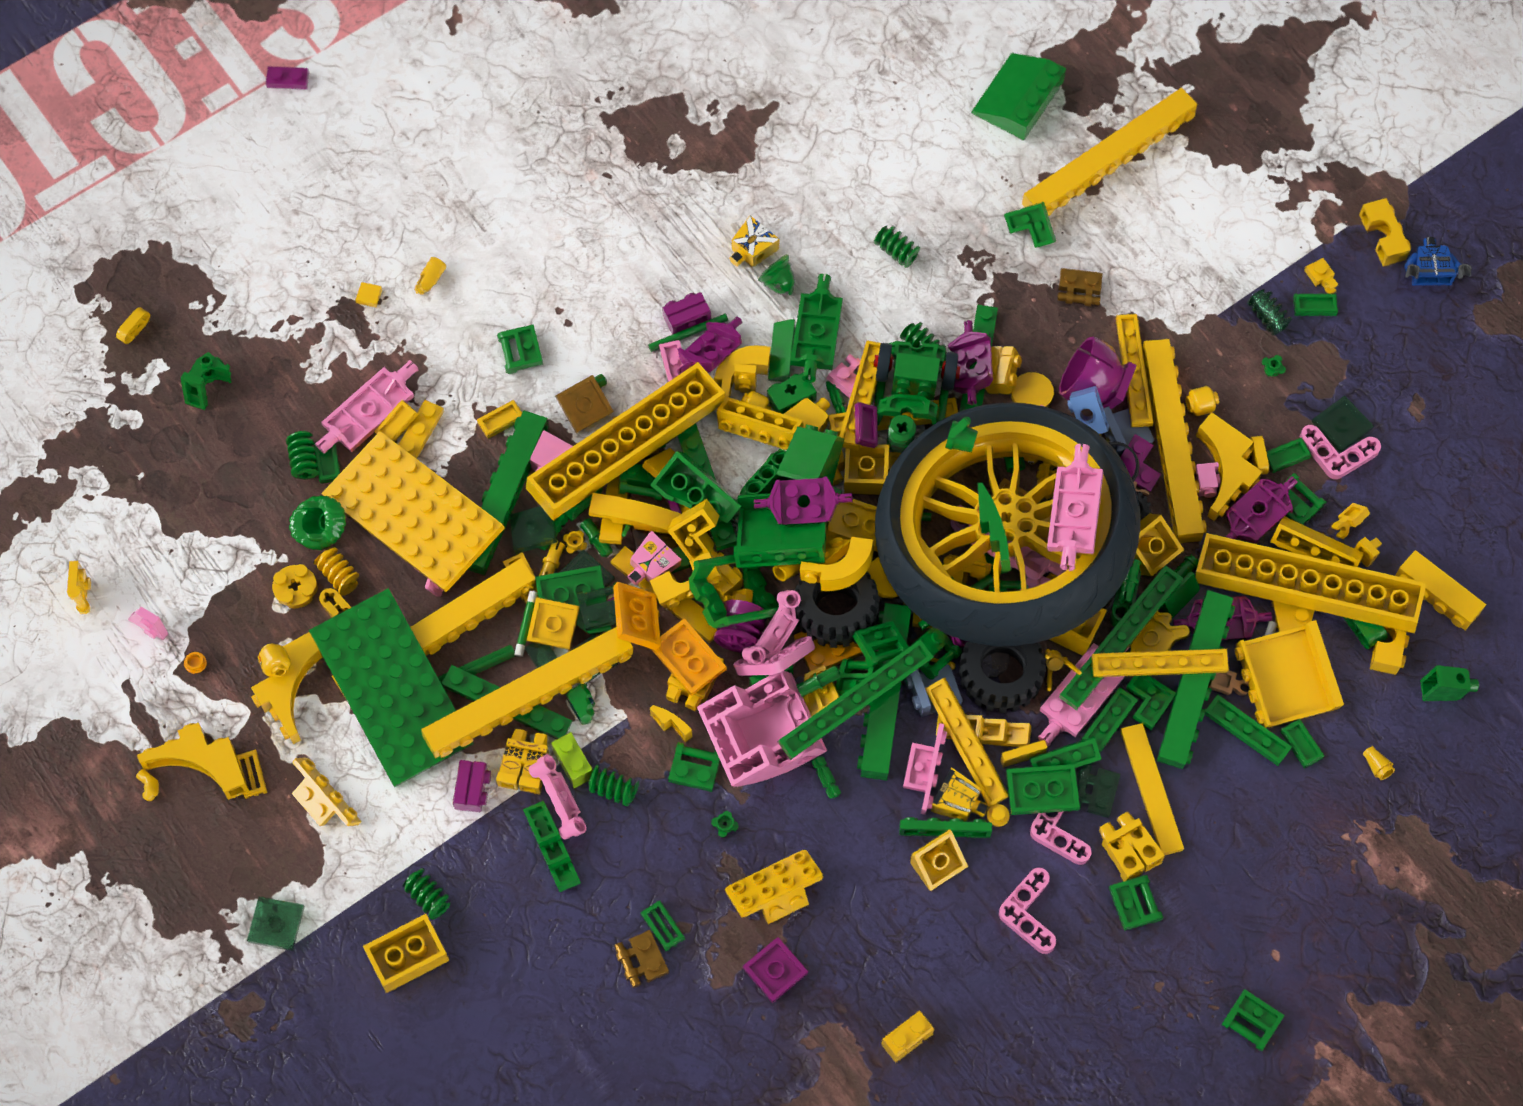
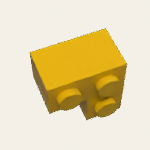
[667,499,719,561]

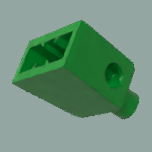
[1420,665,1479,701]

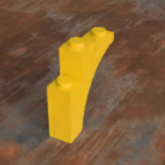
[1196,412,1262,521]
[251,632,323,745]
[137,722,249,800]

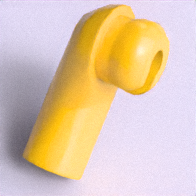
[136,769,159,801]

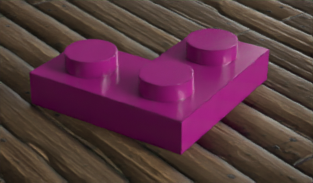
[1120,434,1161,492]

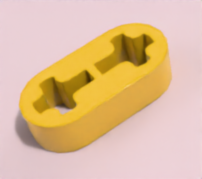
[116,307,150,344]
[1250,436,1269,475]
[319,588,351,617]

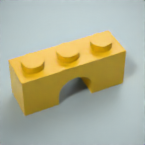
[1359,198,1411,267]
[650,552,724,608]
[1370,627,1409,675]

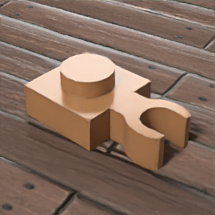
[1208,670,1249,696]

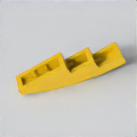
[599,476,629,545]
[588,493,681,534]
[936,715,1032,747]

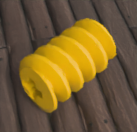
[313,547,359,596]

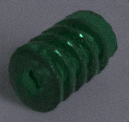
[1247,289,1292,335]

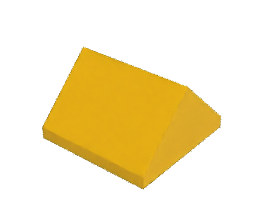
[910,830,968,891]

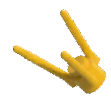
[1045,649,1082,691]

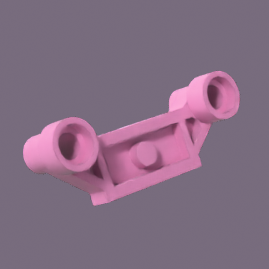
[742,590,801,665]
[529,754,586,840]

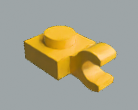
[1304,258,1338,294]
[1332,503,1370,539]

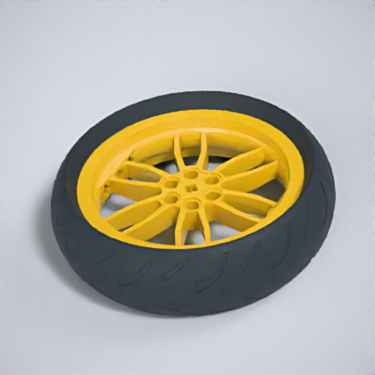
[875,403,1140,646]

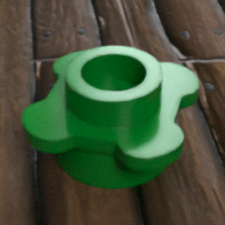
[1262,355,1286,377]
[712,811,738,837]

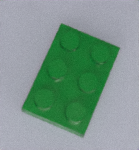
[1006,764,1080,815]

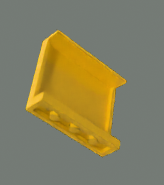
[1235,620,1344,729]

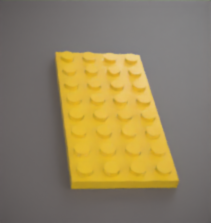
[321,431,505,592]

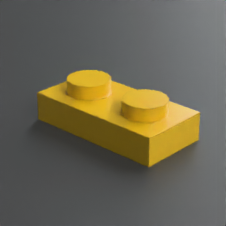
[734,363,757,393]

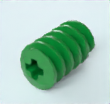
[874,226,921,268]
[900,322,946,348]
[887,415,916,453]
[286,431,319,480]
[589,765,639,807]
[402,868,451,920]

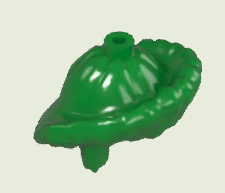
[289,495,346,550]

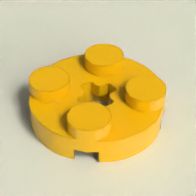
[272,564,318,609]

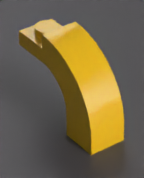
[714,345,771,399]
[800,537,874,591]

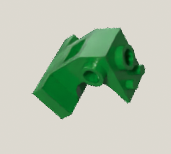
[180,352,232,410]

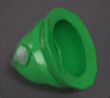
[758,254,795,295]

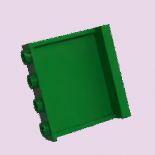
[734,493,827,568]

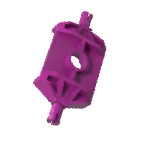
[677,316,742,375]
[948,320,993,405]
[754,476,853,525]
[1225,476,1298,544]
[1173,596,1272,641]

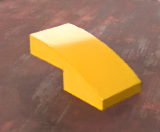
[650,705,693,742]

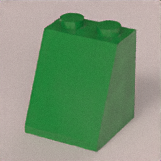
[777,424,844,485]

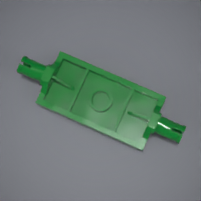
[790,274,843,383]

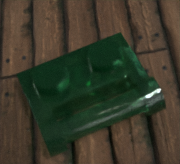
[576,582,617,631]

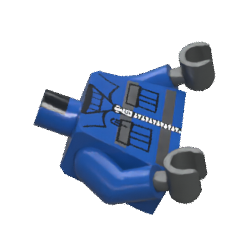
[1404,237,1472,285]

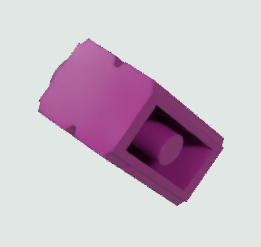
[662,292,711,334]
[452,760,491,812]

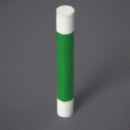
[514,591,538,657]

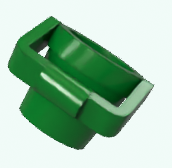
[945,417,978,453]

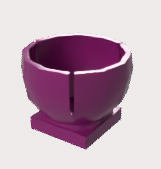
[1059,336,1137,409]

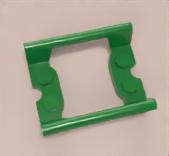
[874,341,949,426]
[689,554,779,629]

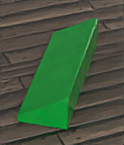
[768,319,795,382]

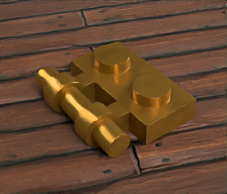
[1057,268,1103,307]
[614,930,669,988]

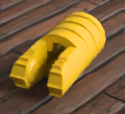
[414,257,447,295]

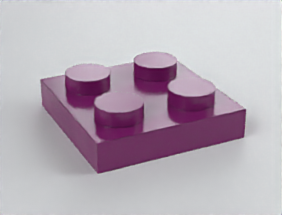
[742,937,808,1003]

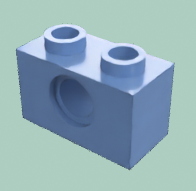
[1068,386,1109,434]

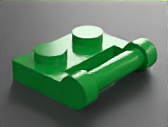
[497,325,543,374]
[618,464,662,501]
[1282,473,1327,525]
[853,621,909,667]
[909,627,962,680]
[835,658,883,696]
[668,742,720,792]
[1109,875,1164,931]
[1221,989,1285,1052]

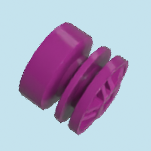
[714,600,767,653]

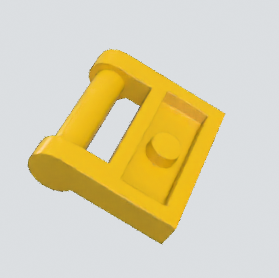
[67,561,91,614]

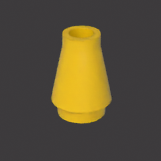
[1363,746,1395,780]

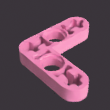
[1300,425,1381,479]
[733,636,815,676]
[1030,811,1091,865]
[999,868,1056,954]

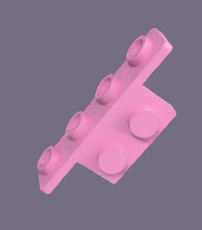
[903,723,947,815]

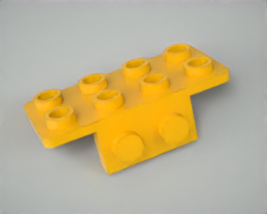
[725,850,823,924]

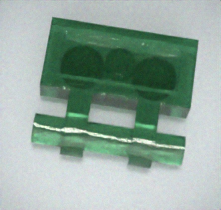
[1077,764,1121,818]

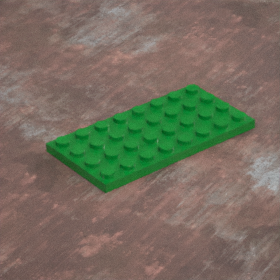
[309,588,474,788]

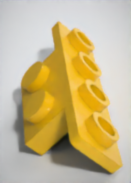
[292,757,362,826]

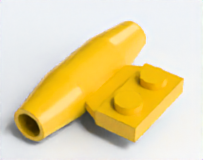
[773,535,850,581]

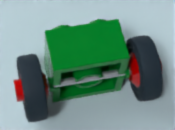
[873,343,961,400]

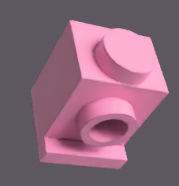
[1194,462,1220,498]

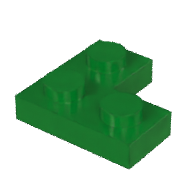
[1004,202,1056,248]
[1126,675,1176,731]

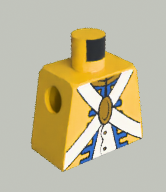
[729,216,779,267]

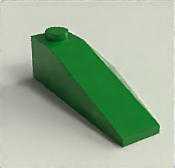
[650,451,742,523]

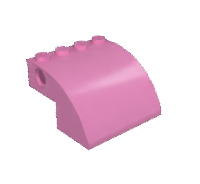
[697,671,827,787]

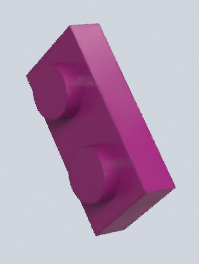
[266,66,309,90]

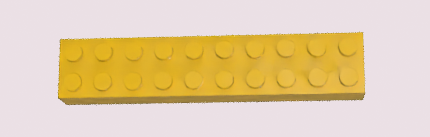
[526,362,725,520]
[1196,533,1427,633]

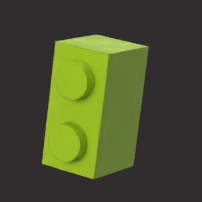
[551,732,592,788]

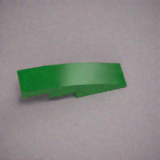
[978,483,1011,571]
[523,800,580,892]

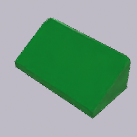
[1160,571,1200,618]

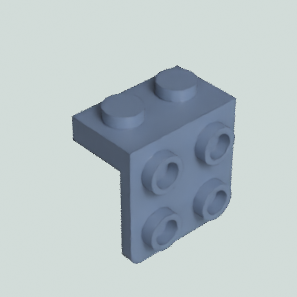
[1104,407,1154,455]
[905,664,963,717]

